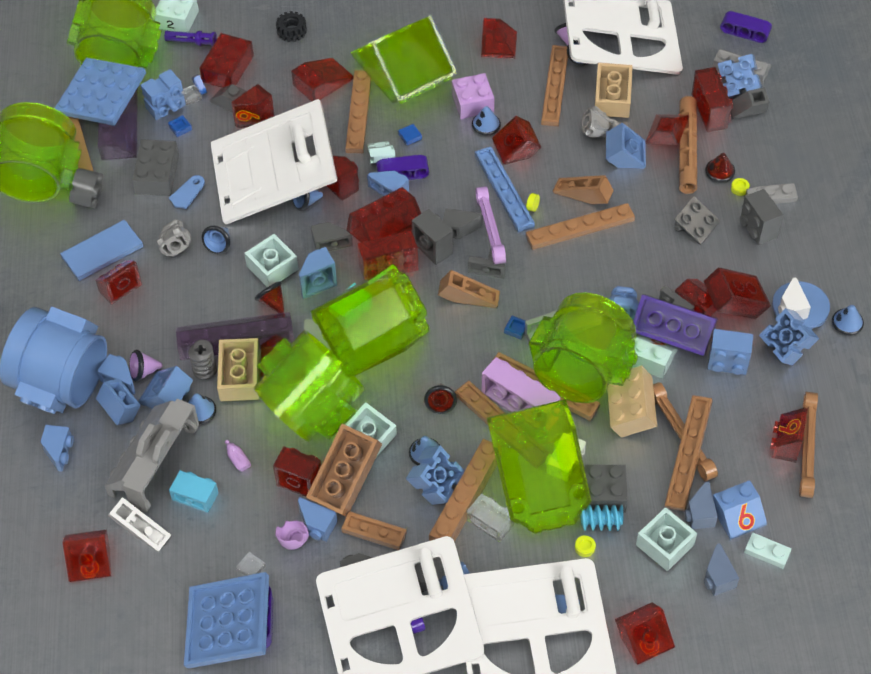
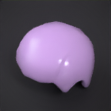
[275,520,309,550]

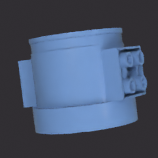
[0,306,107,414]

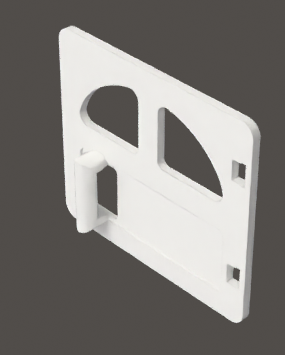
[563,0,683,75]
[316,536,485,674]
[464,558,616,674]

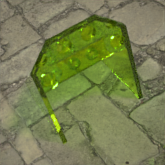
[350,15,457,104]
[310,264,430,379]
[487,399,591,534]

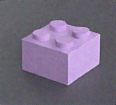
[452,73,494,119]

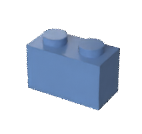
[96,379,141,426]

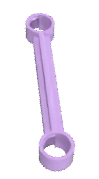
[475,186,506,265]

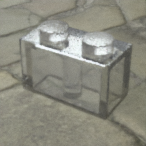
[467,493,515,542]

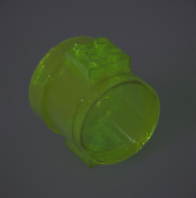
[66,0,162,69]
[0,102,82,202]
[529,293,638,403]
[254,330,366,442]

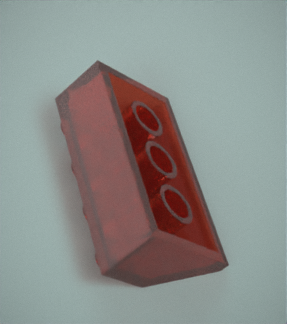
[346,187,421,251]

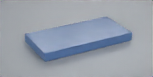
[60,220,144,281]

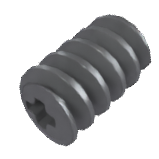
[188,339,217,379]

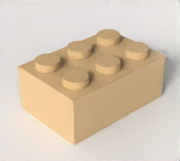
[595,63,633,118]
[217,338,260,401]
[606,365,657,438]

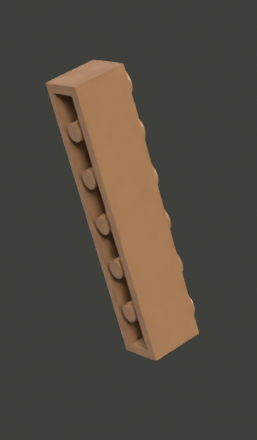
[429,439,501,542]

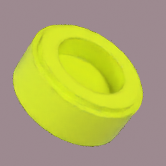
[731,178,750,196]
[526,193,540,212]
[575,535,596,557]

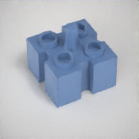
[717,54,762,98]
[140,69,186,120]
[759,308,819,365]
[406,445,465,505]

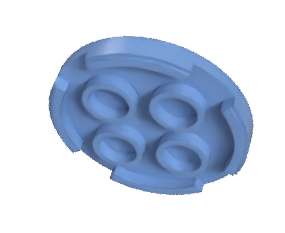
[772,281,830,329]

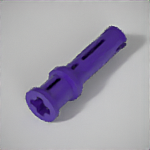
[164,30,217,47]

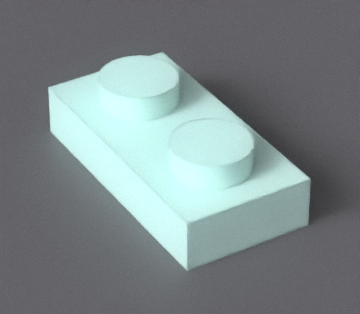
[744,532,792,569]

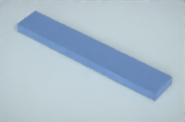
[475,147,535,233]

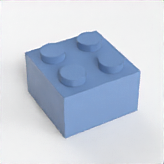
[707,329,753,375]

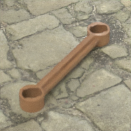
[653,382,718,482]
[799,392,818,498]

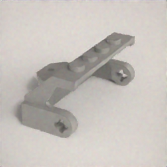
[105,399,199,513]

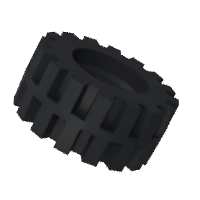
[276,11,307,42]

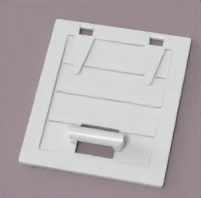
[211,99,337,225]

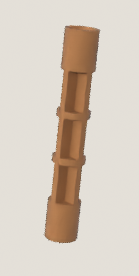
[679,96,697,194]

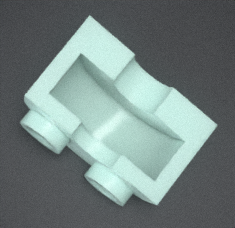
[367,141,395,164]

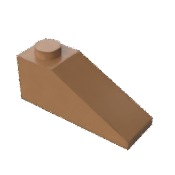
[553,175,614,204]
[438,270,500,308]

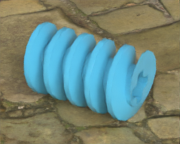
[580,505,623,531]

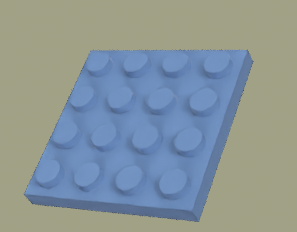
[54,58,146,126]
[184,572,269,669]

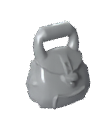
[581,106,619,138]
[157,219,191,256]

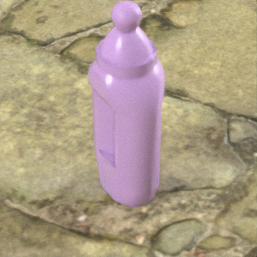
[225,440,251,472]

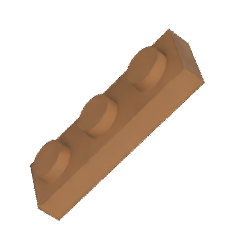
[341,511,407,550]

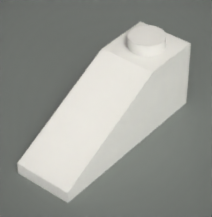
[107,497,171,552]

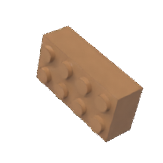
[306,424,382,517]

